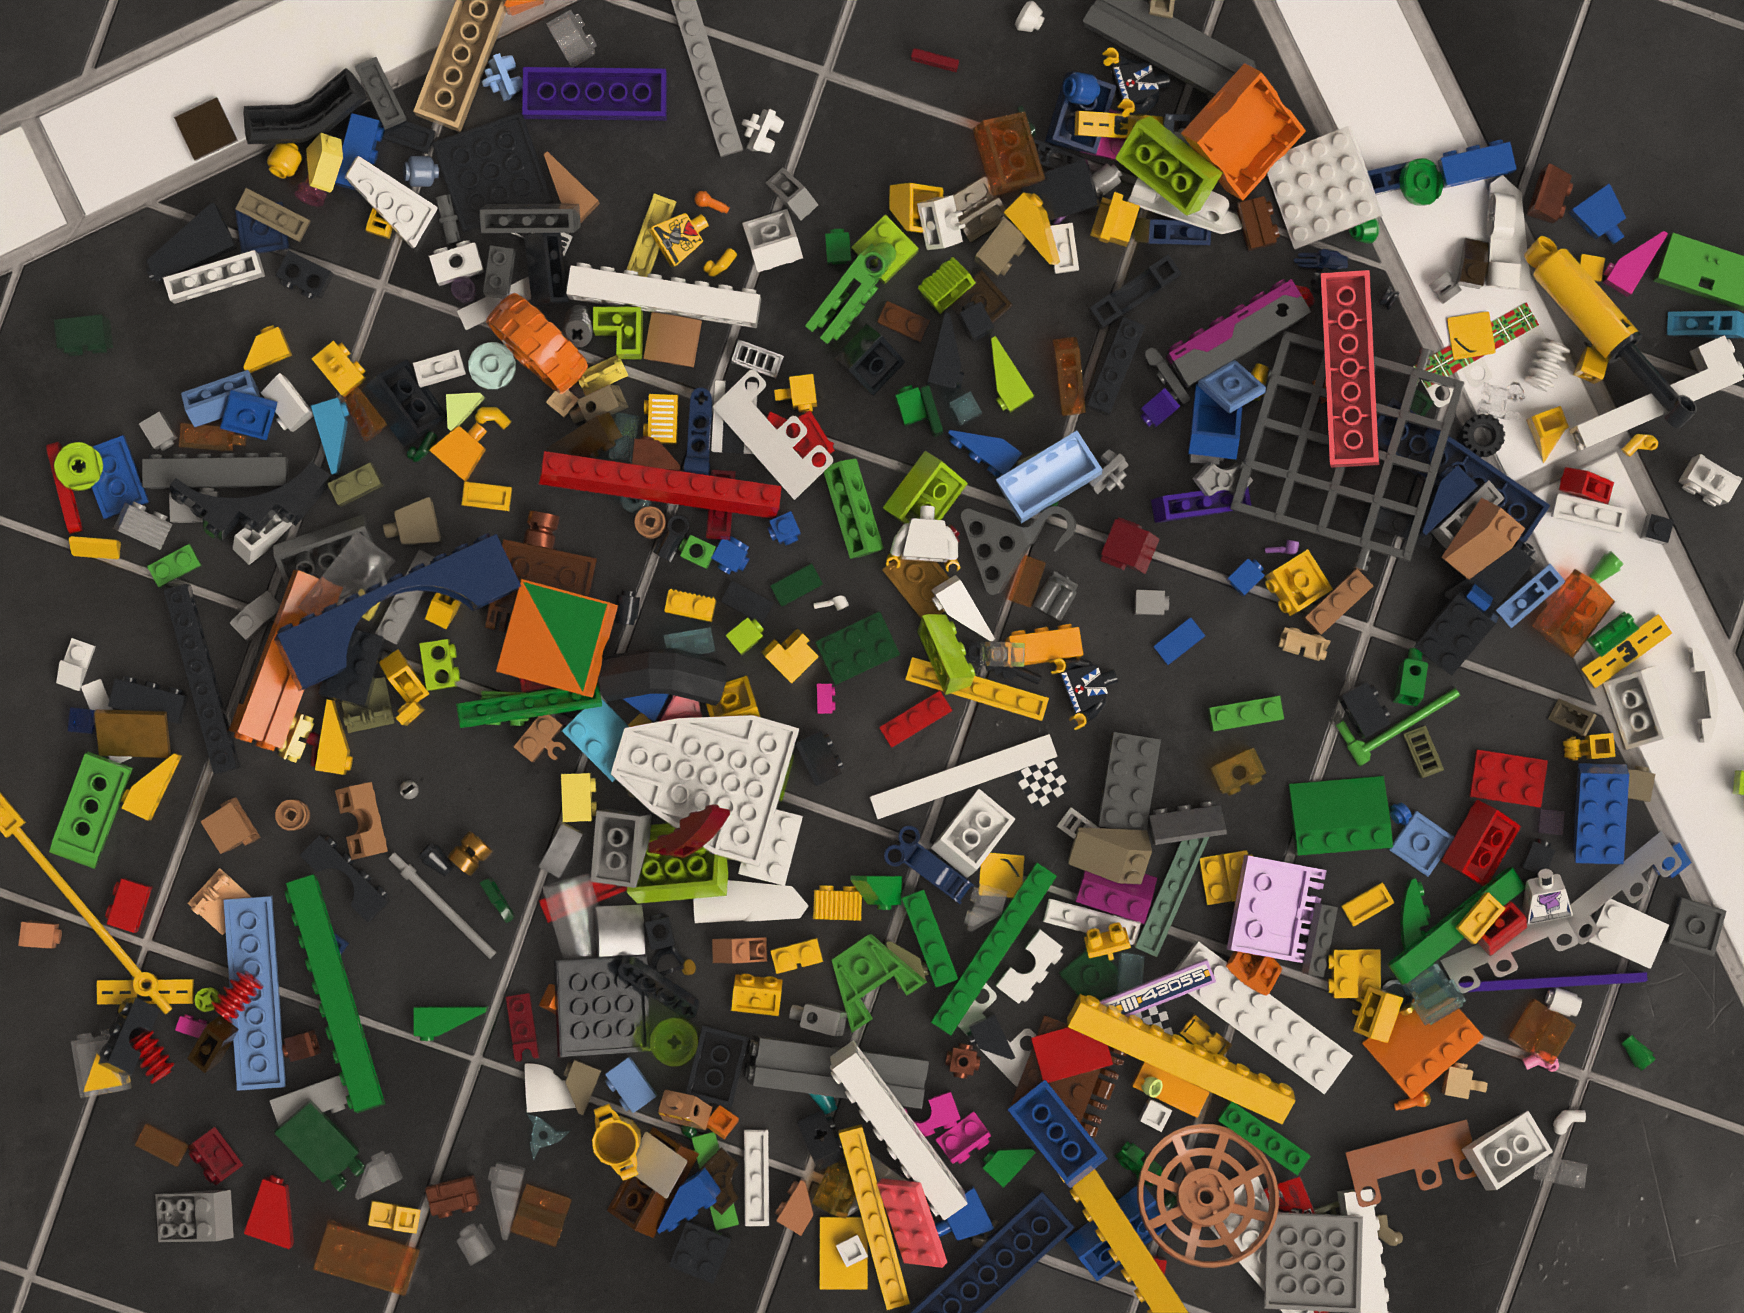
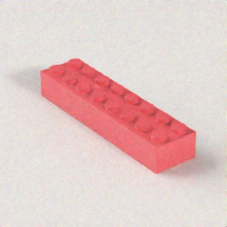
[1321,270,1379,468]

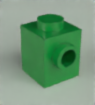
[825,229,851,265]

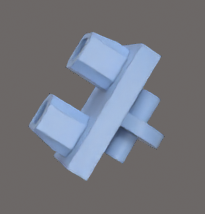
[482,53,523,101]

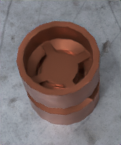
[523,510,560,549]

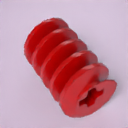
[211,971,264,1023]
[129,1030,175,1084]

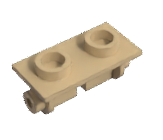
[1278,627,1330,661]

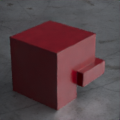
[1101,517,1160,574]

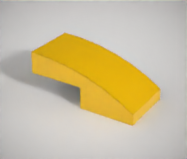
[367,1200,421,1233]

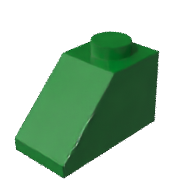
[851,876,902,910]
[982,1147,1036,1188]

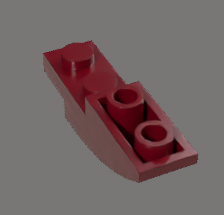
[648,804,730,858]

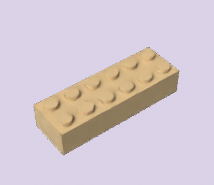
[413,0,507,132]

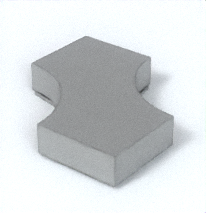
[1192,462,1253,496]

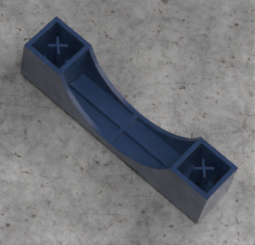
[274,533,521,691]

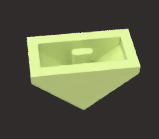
[446,393,485,431]

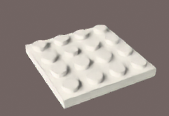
[1267,126,1383,249]

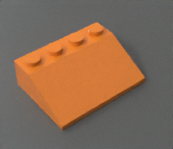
[1362,981,1484,1099]

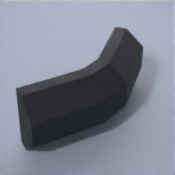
[243,68,367,144]
[598,648,727,706]

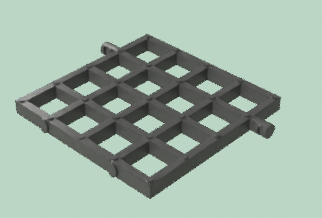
[1230,331,1465,571]

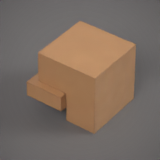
[201,797,261,854]

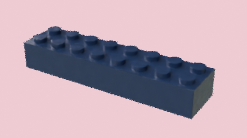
[1377,398,1551,543]
[907,1190,1075,1313]

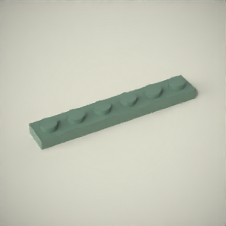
[1135,837,1209,957]

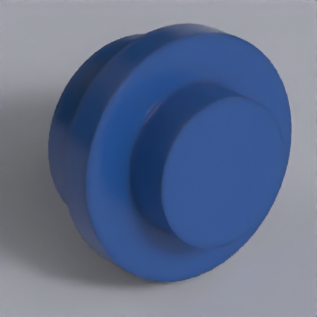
[1390,802,1412,825]

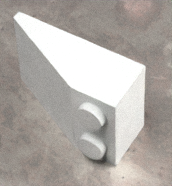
[931,789,1015,878]
[1585,899,1669,969]
[1461,1111,1553,1190]

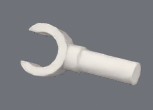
[814,595,849,611]

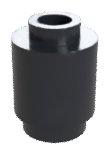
[615,590,640,625]

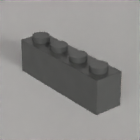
[480,204,581,233]

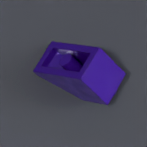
[1140,388,1180,428]

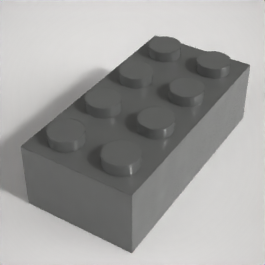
[1097,732,1161,830]

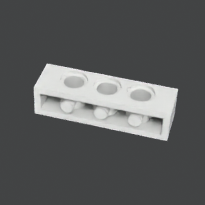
[163,250,265,304]

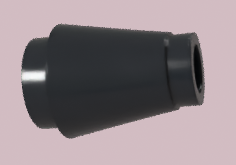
[418,842,454,877]

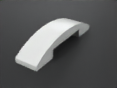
[1688,648,1718,743]

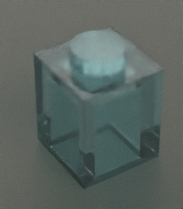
[949,392,982,426]

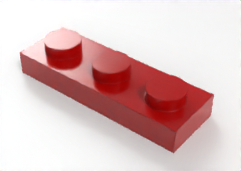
[879,691,952,748]

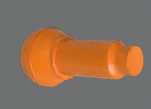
[694,191,730,213]

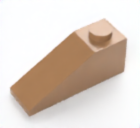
[544,151,600,223]

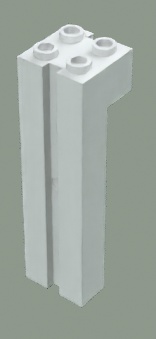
[1569,335,1744,451]

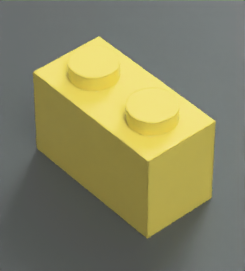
[561,773,597,822]

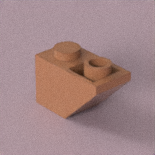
[712,937,767,963]
[775,1178,814,1236]

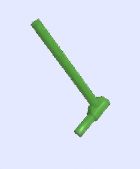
[1336,688,1460,767]

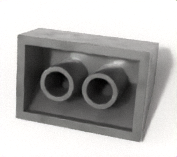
[1149,801,1227,845]

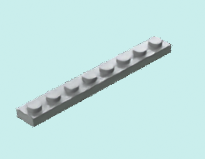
[671,0,743,157]

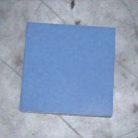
[1198,360,1266,414]
[1388,811,1455,877]

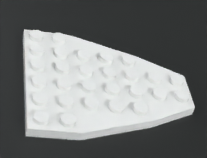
[611,715,799,867]

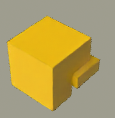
[1090,192,1140,247]
[761,628,819,683]

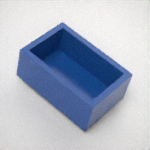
[1189,384,1242,459]

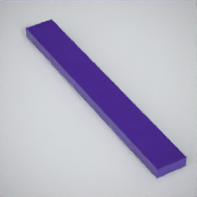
[1453,971,1648,993]

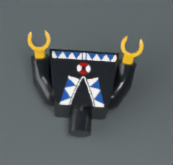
[1103,48,1170,118]
[1049,657,1118,730]

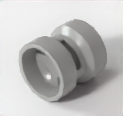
[1429,271,1462,304]

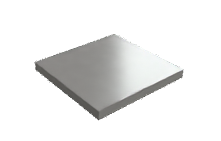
[1264,1212,1363,1313]

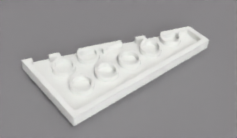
[1210,1177,1314,1313]

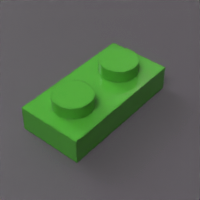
[147,544,201,588]

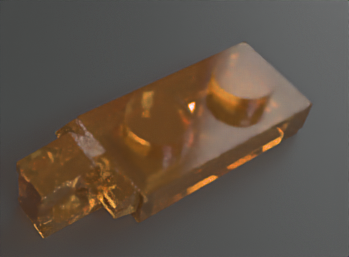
[179,423,247,452]

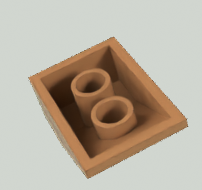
[1441,497,1525,579]

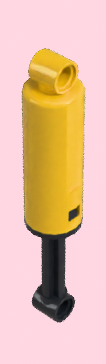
[1524,236,1697,429]

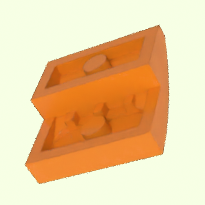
[1226,951,1282,996]

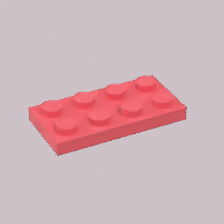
[877,1178,947,1268]

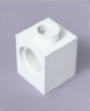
[1138,1098,1172,1132]

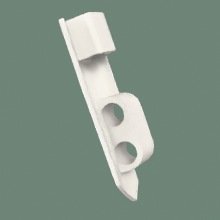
[1486,175,1532,291]
[1127,177,1242,234]
[693,880,809,923]

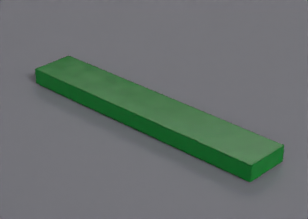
[456,682,602,728]

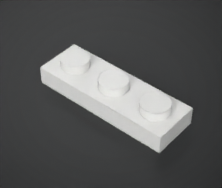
[1551,493,1628,533]

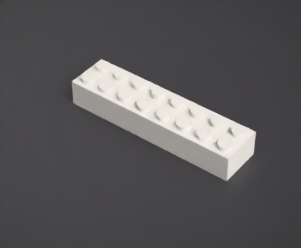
[566,263,761,328]
[1173,941,1353,1094]
[830,1040,968,1220]

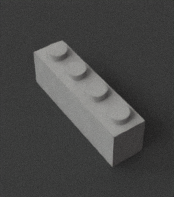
[270,1075,349,1126]

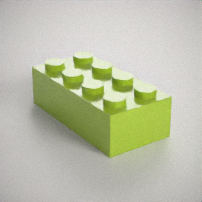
[1115,116,1222,216]

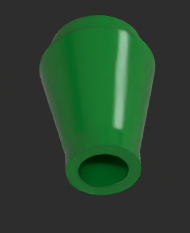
[1621,1035,1656,1071]

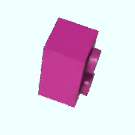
[817,684,835,714]
[175,1014,208,1038]

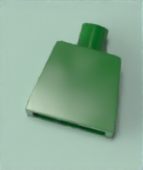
[1393,648,1428,707]

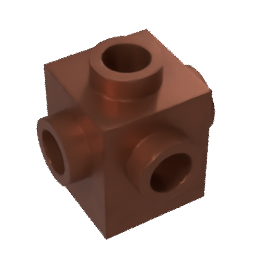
[945,1043,981,1079]

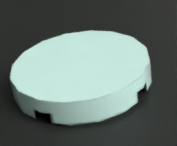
[468,342,516,389]

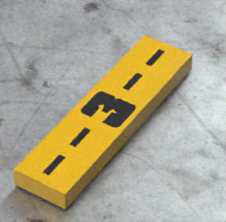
[1075,111,1163,139]
[1580,614,1672,689]
[97,979,194,1004]

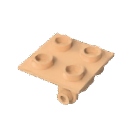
[188,868,251,935]

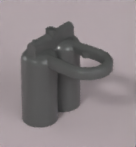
[1032,571,1078,622]

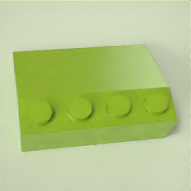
[627,824,728,904]

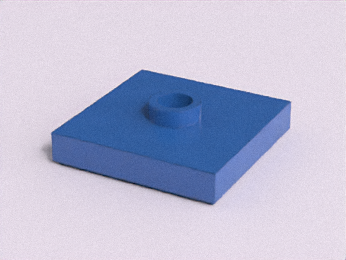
[220,390,277,440]

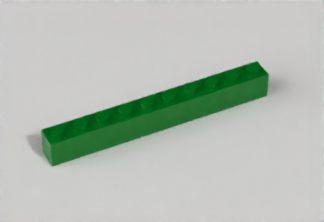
[284,875,386,1113]

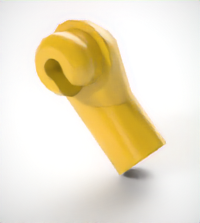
[703,248,737,277]
[475,407,512,430]
[1621,434,1658,457]

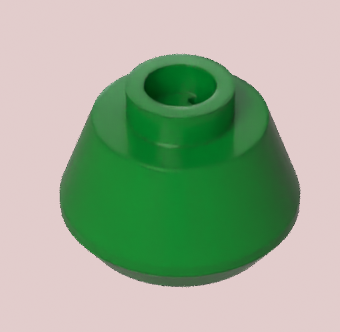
[1349,218,1380,244]

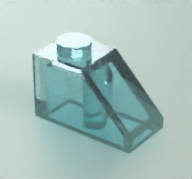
[608,413,641,463]

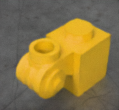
[1563,733,1616,761]

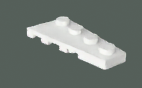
[345,156,438,248]

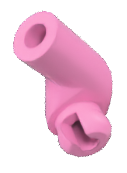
[1522,1051,1559,1072]

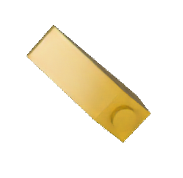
[1004,192,1060,265]
[315,699,353,775]
[121,754,182,820]

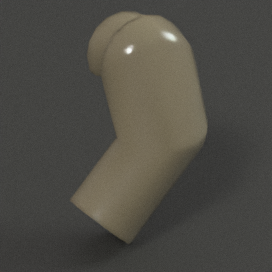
[1375,1214,1403,1246]

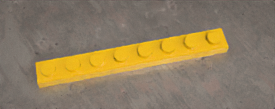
[838,1124,910,1310]

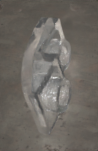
[1533,1157,1588,1189]

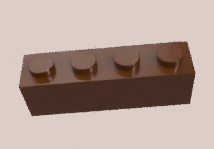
[607,1127,699,1238]

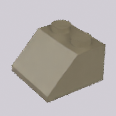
[974,217,1027,278]

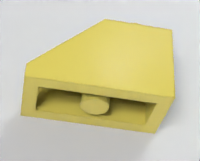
[306,133,343,192]

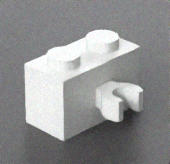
[917,195,965,250]

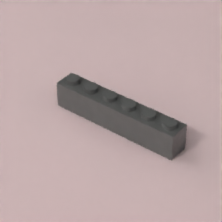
[142,453,289,489]

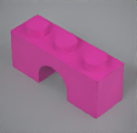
[904,1091,961,1137]

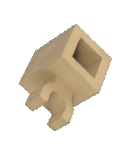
[1442,1062,1488,1099]

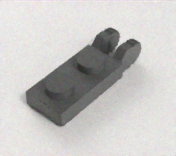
[1145,347,1191,405]

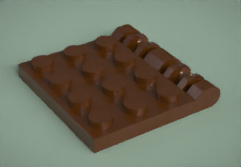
[485,539,597,632]
[1011,1015,1127,1137]

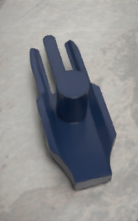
[1294,249,1348,270]

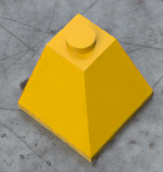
[889,183,943,233]

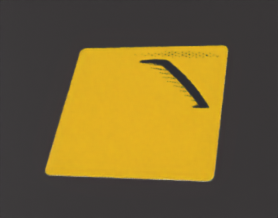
[1447,312,1496,360]
[979,853,1024,898]

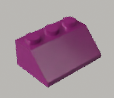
[1075,870,1157,924]

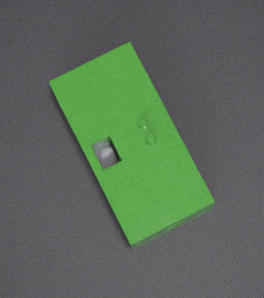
[1653,233,1744,311]

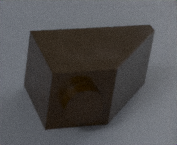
[1456,238,1489,289]

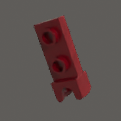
[506,993,540,1062]

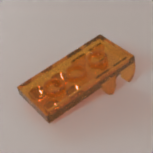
[313,1221,420,1296]

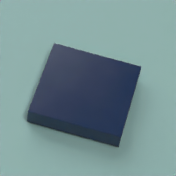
[235,202,289,254]

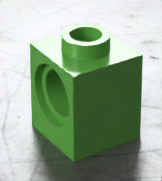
[678,535,717,569]

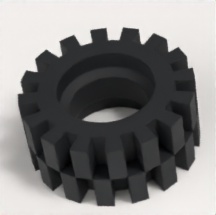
[1460,414,1506,458]

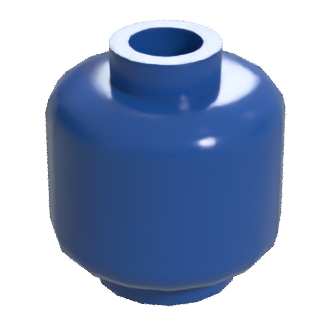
[1063,72,1100,105]

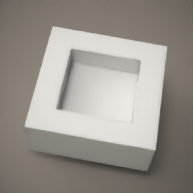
[836,1234,868,1267]

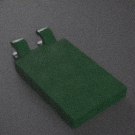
[274,1100,365,1192]

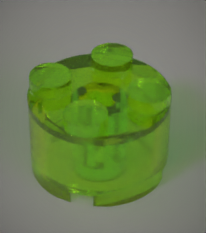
[650,1017,699,1066]

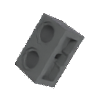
[483,245,516,299]

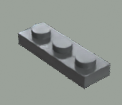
[355,57,406,130]
[1301,903,1338,977]

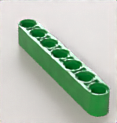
[1388,867,1526,985]

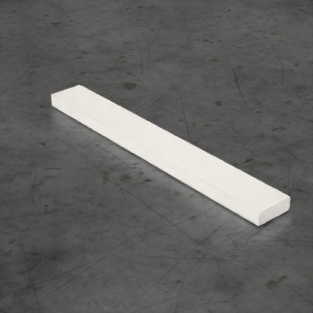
[870,734,1057,819]

